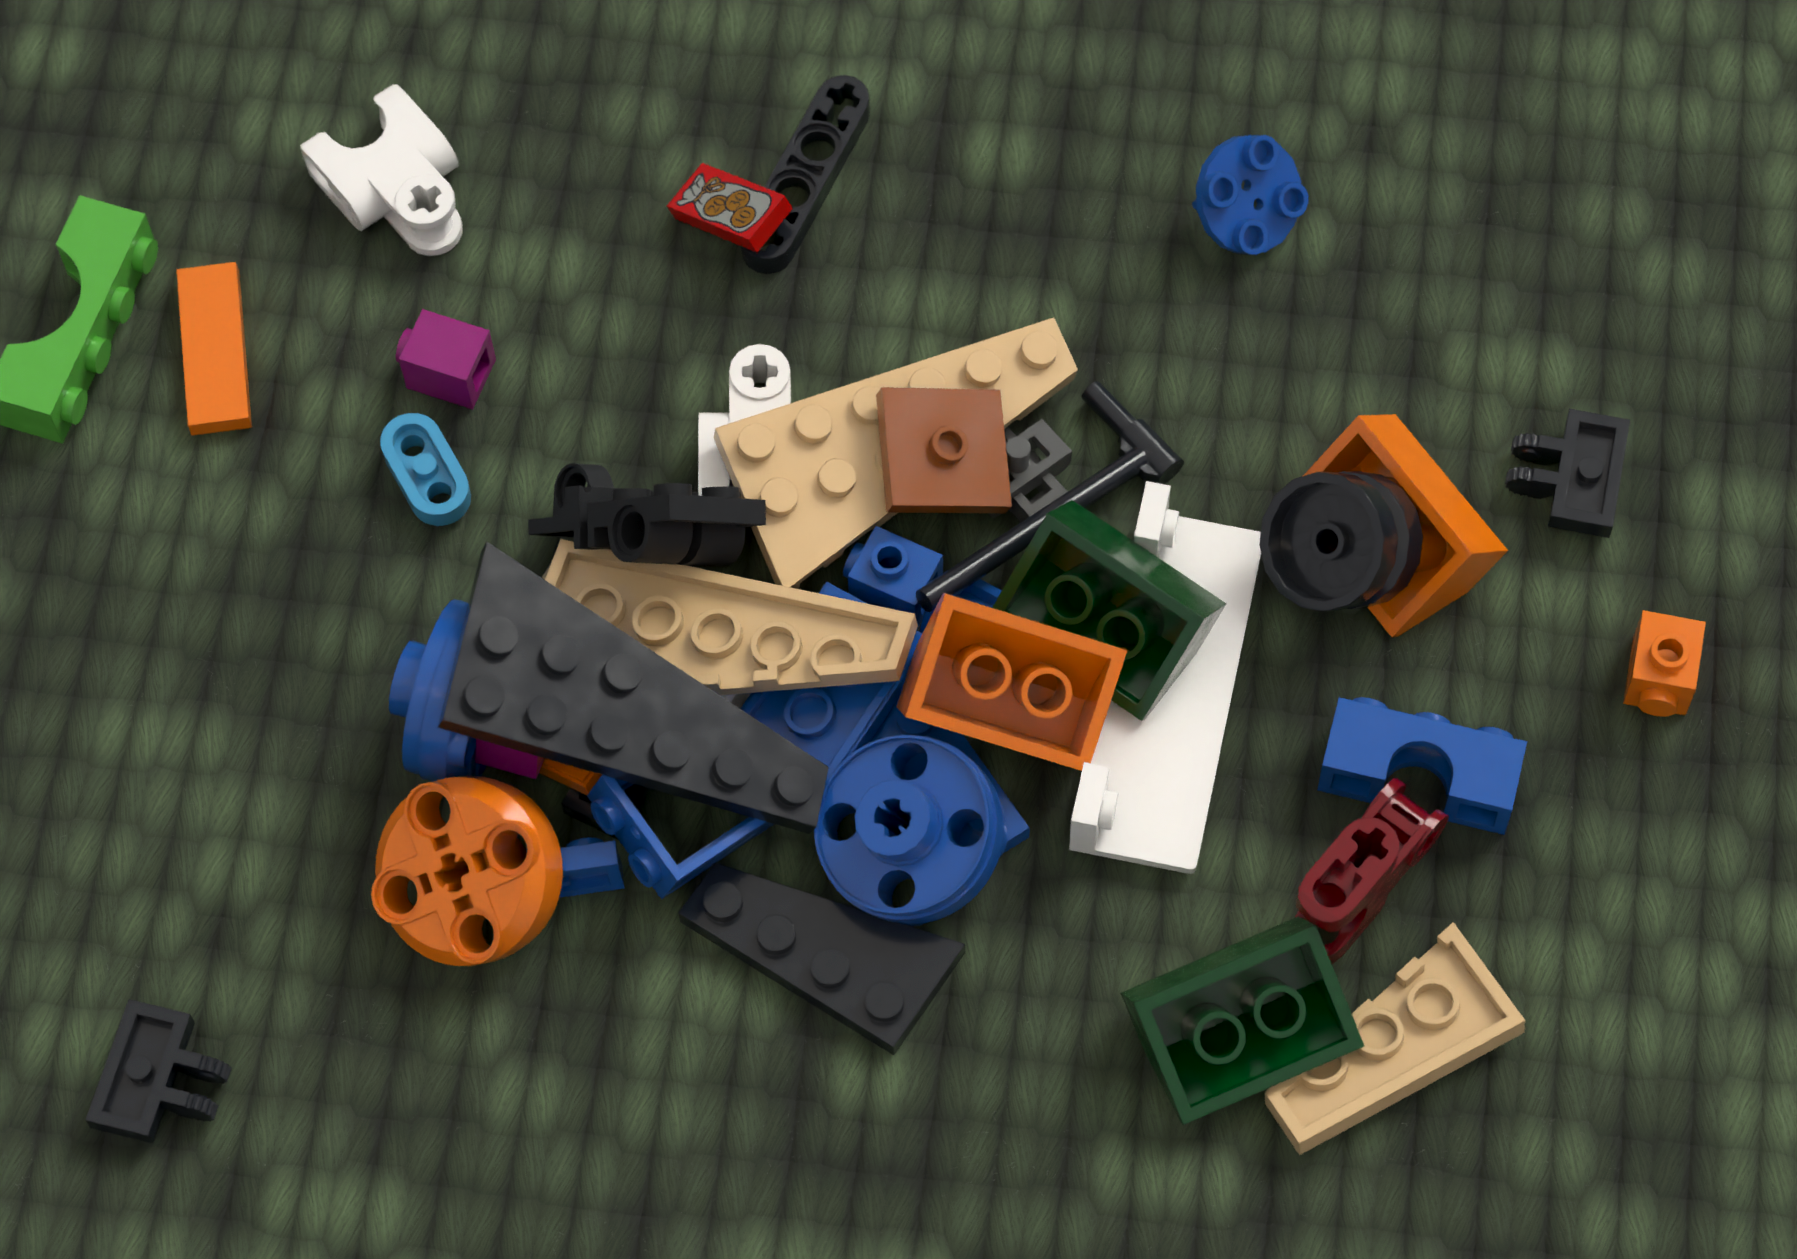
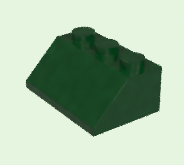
[992,500,1227,721]
[1121,916,1364,1125]

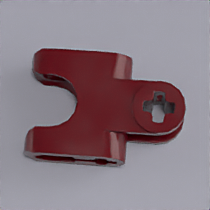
[1295,778,1449,964]

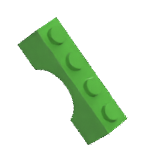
[0,195,158,444]

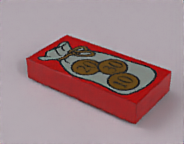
[667,163,793,253]

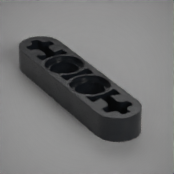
[741,75,870,274]

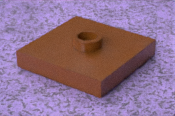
[876,387,1012,514]

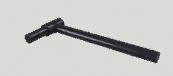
[916,381,1184,612]

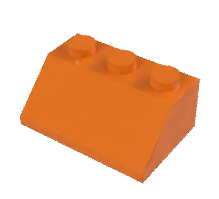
[1303,414,1508,637]
[897,593,1127,771]

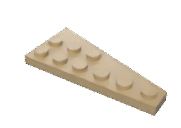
[545,539,918,695]

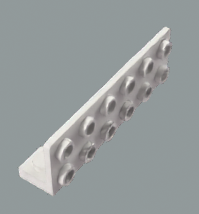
[1069,481,1261,874]

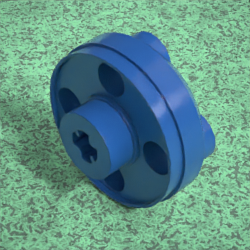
[389,599,486,782]
[814,735,1008,927]

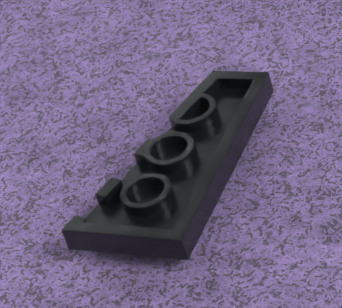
[678,863,965,1055]

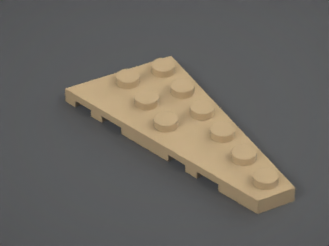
[713,317,1078,589]

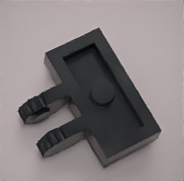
[1505,409,1630,538]
[86,999,231,1144]

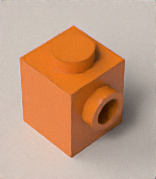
[1623,610,1706,717]

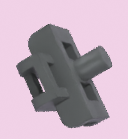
[987,419,1072,522]

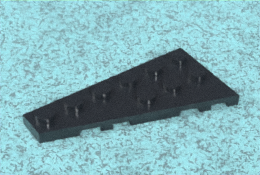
[438,542,829,834]

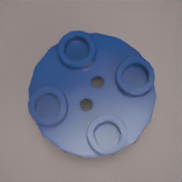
[1192,135,1308,255]

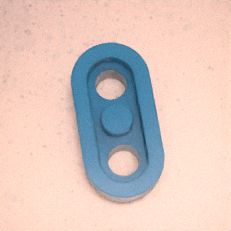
[380,413,471,526]

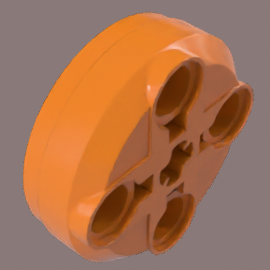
[371,776,563,966]

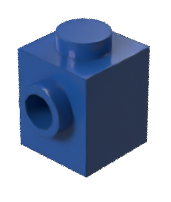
[843,526,943,630]

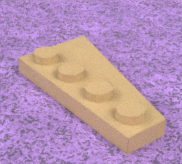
[1265,922,1525,1155]

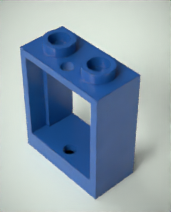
[587,775,774,900]

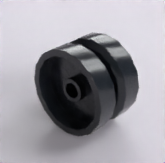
[1259,471,1423,611]

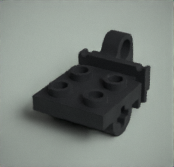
[528,463,766,567]

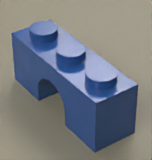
[1317,697,1527,835]

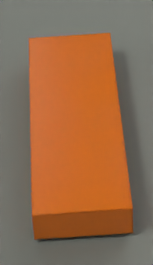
[177,262,252,436]

